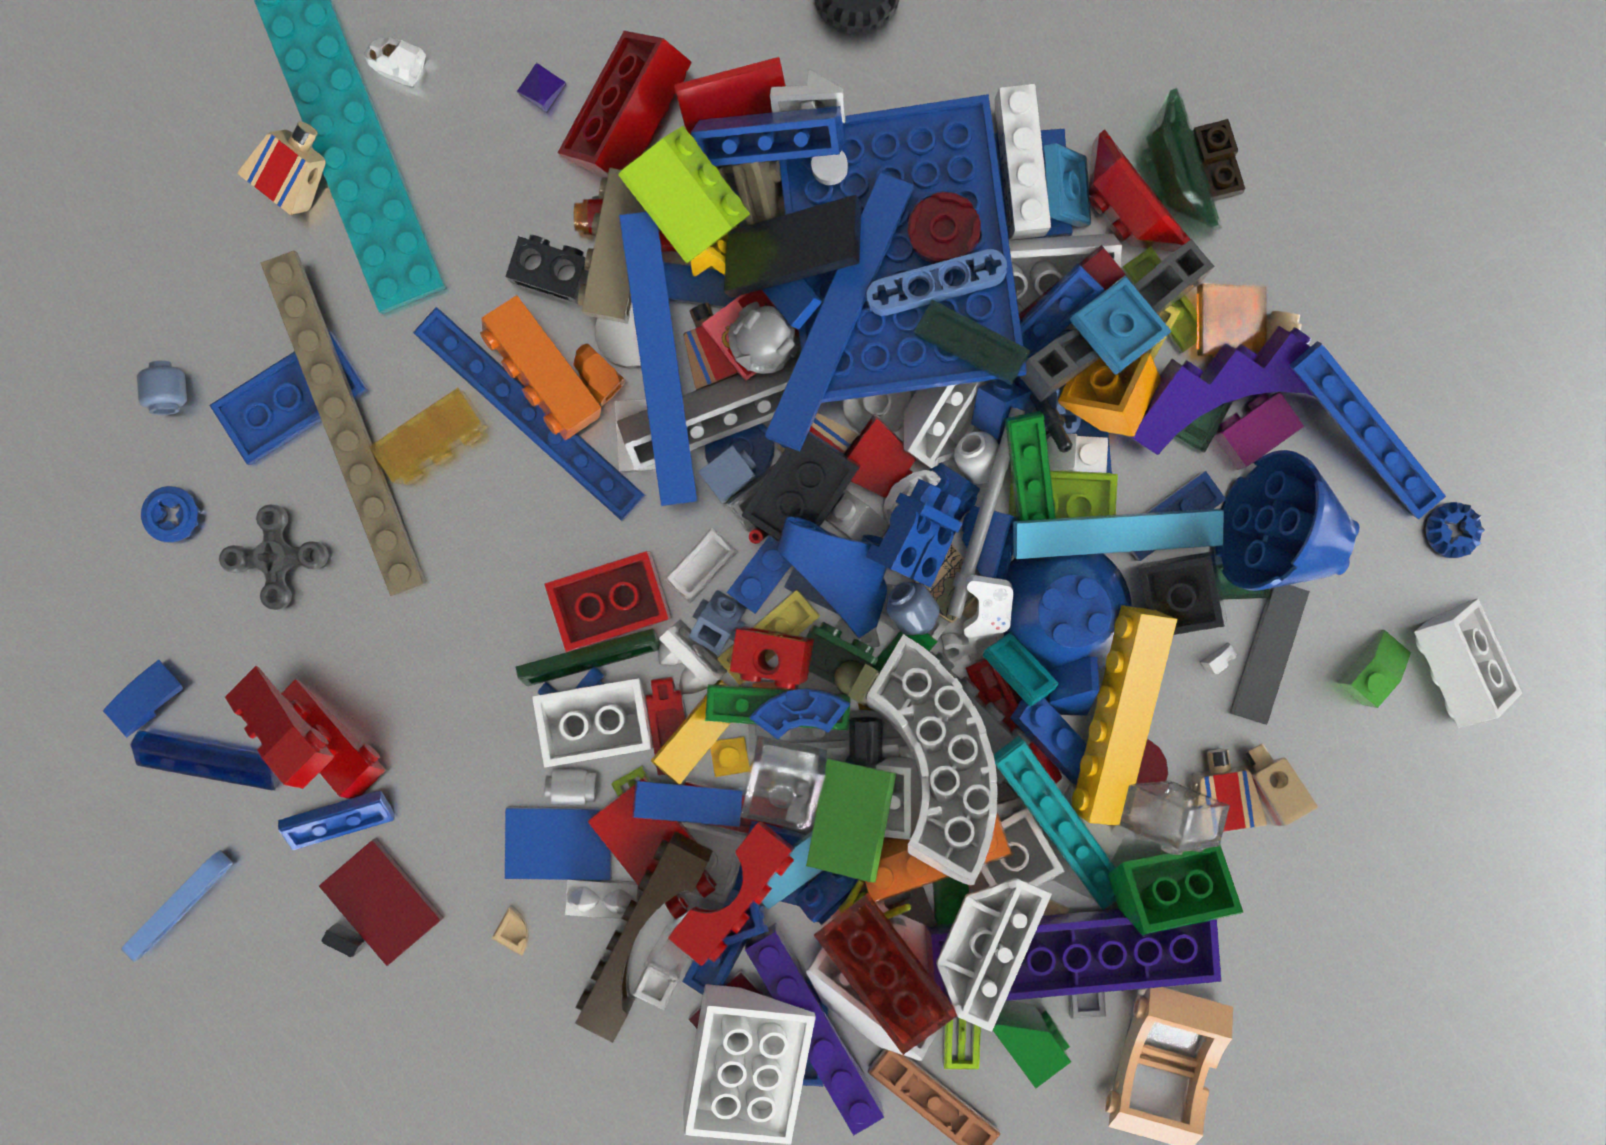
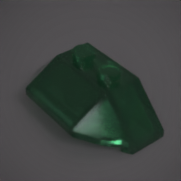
[1143,88,1222,231]

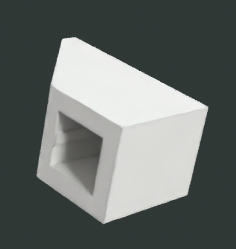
[825,490,889,541]

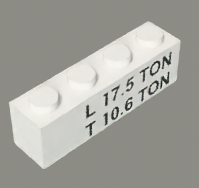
[994,84,1051,240]

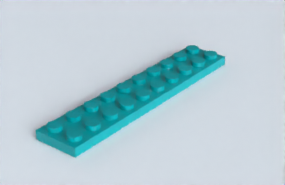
[254,0,447,314]

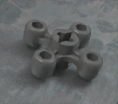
[219,504,329,610]

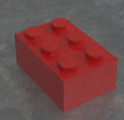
[544,551,672,652]

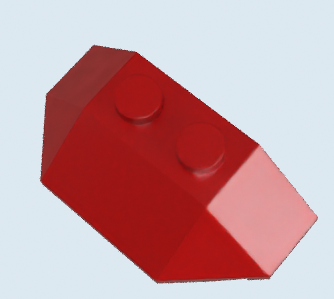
[1088,129,1191,252]

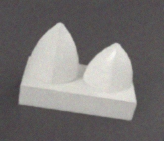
[658,620,727,694]
[565,880,639,919]

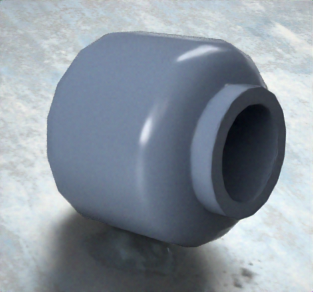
[137,360,187,415]
[886,582,940,635]

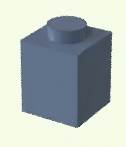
[698,446,756,504]

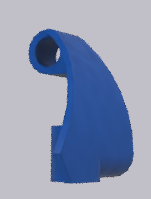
[777,517,887,639]

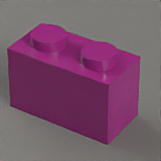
[1213,392,1305,470]

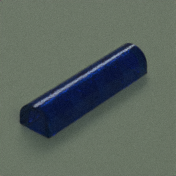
[130,730,279,791]

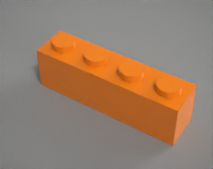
[480,295,602,441]

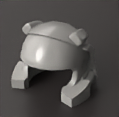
[728,301,800,374]

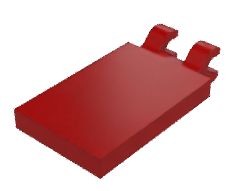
[587,776,717,920]

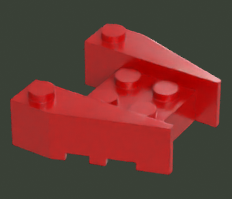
[225,666,386,799]

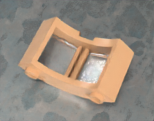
[1105,987,1233,1145]

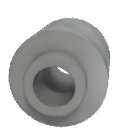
[544,769,597,805]

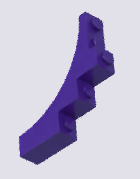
[1130,326,1313,455]

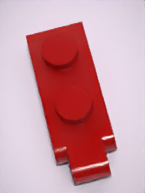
[646,677,694,776]

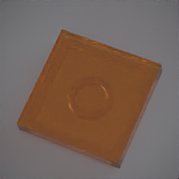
[1197,283,1267,356]

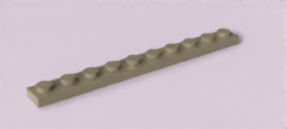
[260,250,426,596]

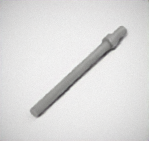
[947,407,1025,618]

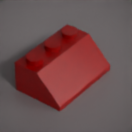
[674,57,786,135]

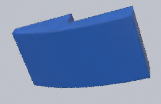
[103,660,183,738]

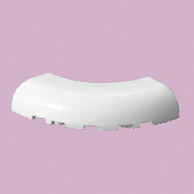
[867,634,997,885]

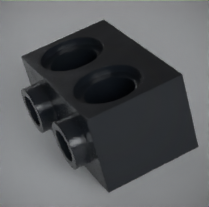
[505,235,589,304]

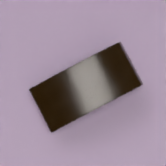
[1193,119,1246,202]

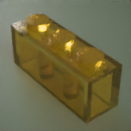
[369,388,488,485]

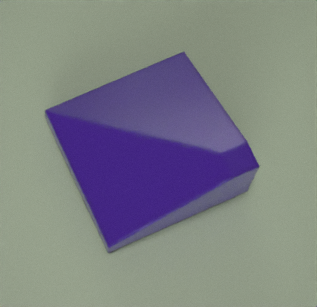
[517,62,566,112]

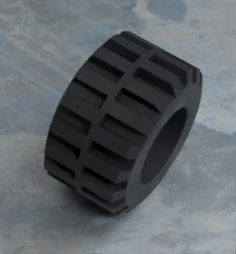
[815,0,899,35]

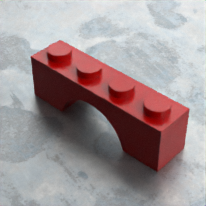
[668,821,795,966]

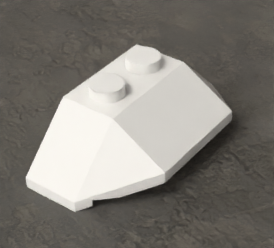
[904,380,993,468]
[936,878,1052,1032]
[806,940,939,1061]

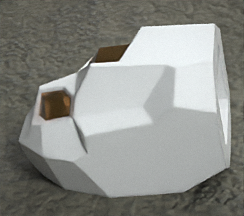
[364,37,426,87]

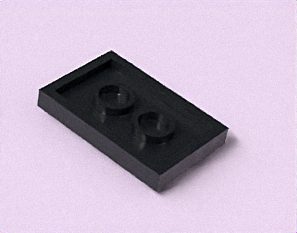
[741,431,861,541]

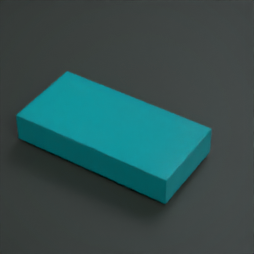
[982,632,1059,707]

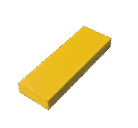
[651,680,731,785]

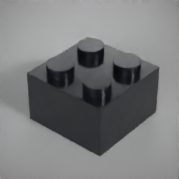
[1139,551,1227,635]

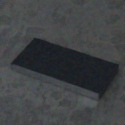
[724,195,861,298]

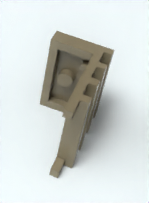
[716,160,785,234]

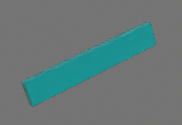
[994,735,1116,910]

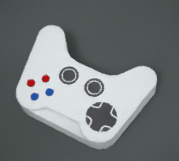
[962,575,1013,638]

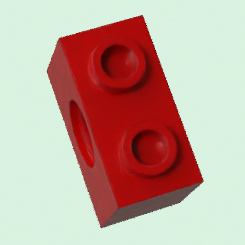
[730,626,814,689]

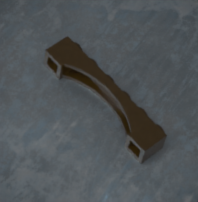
[575,831,713,1043]

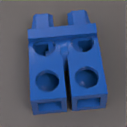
[866,479,963,588]

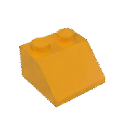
[1058,353,1161,437]

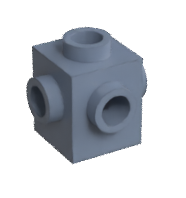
[689,590,747,655]

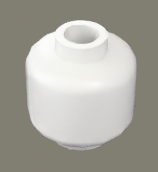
[954,431,999,484]

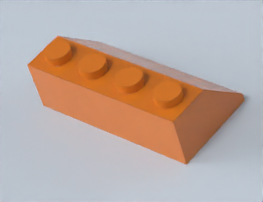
[865,812,1013,902]

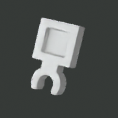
[942,633,1004,662]

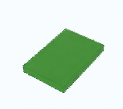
[806,759,897,882]

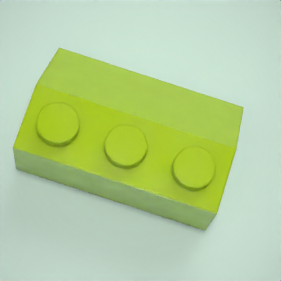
[618,126,750,263]

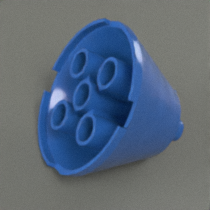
[1215,450,1360,591]
[1003,553,1132,671]

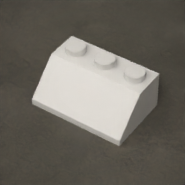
[1414,598,1522,728]
[532,678,653,768]

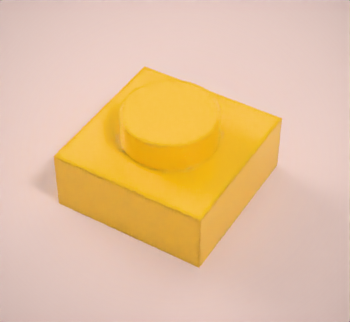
[710,736,750,777]

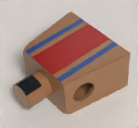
[683,303,739,390]

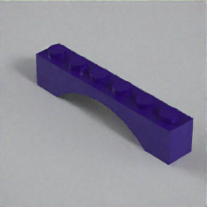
[745,923,884,1136]

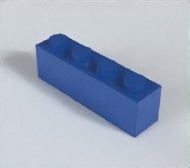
[691,106,845,166]

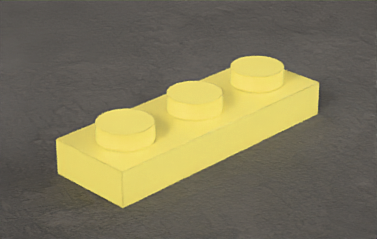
[717,589,820,685]

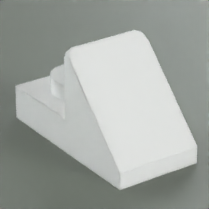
[770,70,845,123]
[1047,434,1108,473]

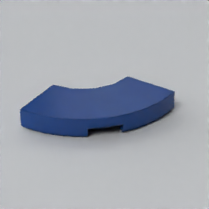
[749,688,850,740]

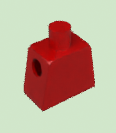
[844,414,916,498]

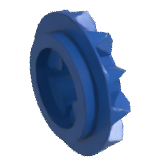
[141,486,200,542]
[1426,502,1485,558]

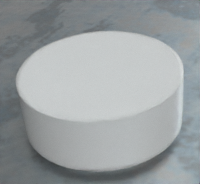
[811,150,848,185]

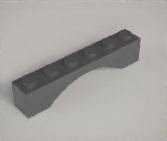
[1020,239,1215,402]

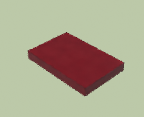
[319,839,443,966]

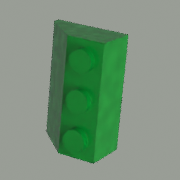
[1108,843,1243,935]
[993,1001,1071,1089]

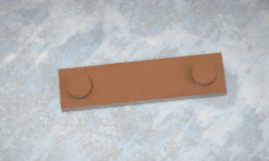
[868,1049,1001,1145]

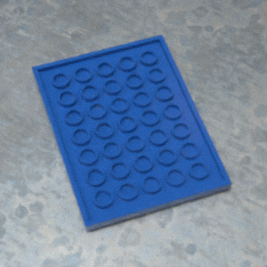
[779,94,1027,403]

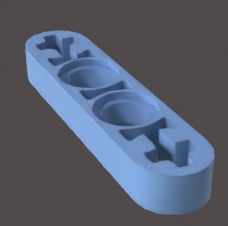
[866,249,1007,316]
[121,850,233,962]

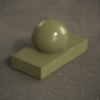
[834,660,880,708]

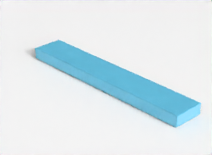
[1013,508,1224,559]

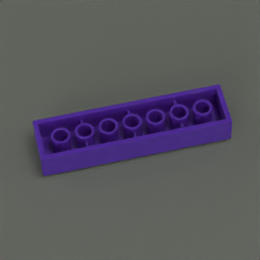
[925,909,1222,1007]

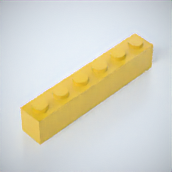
[1072,605,1177,826]

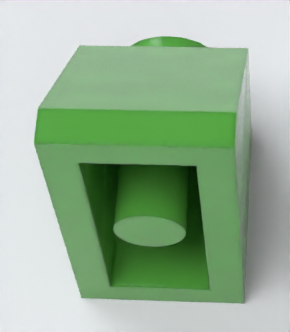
[1337,630,1411,708]

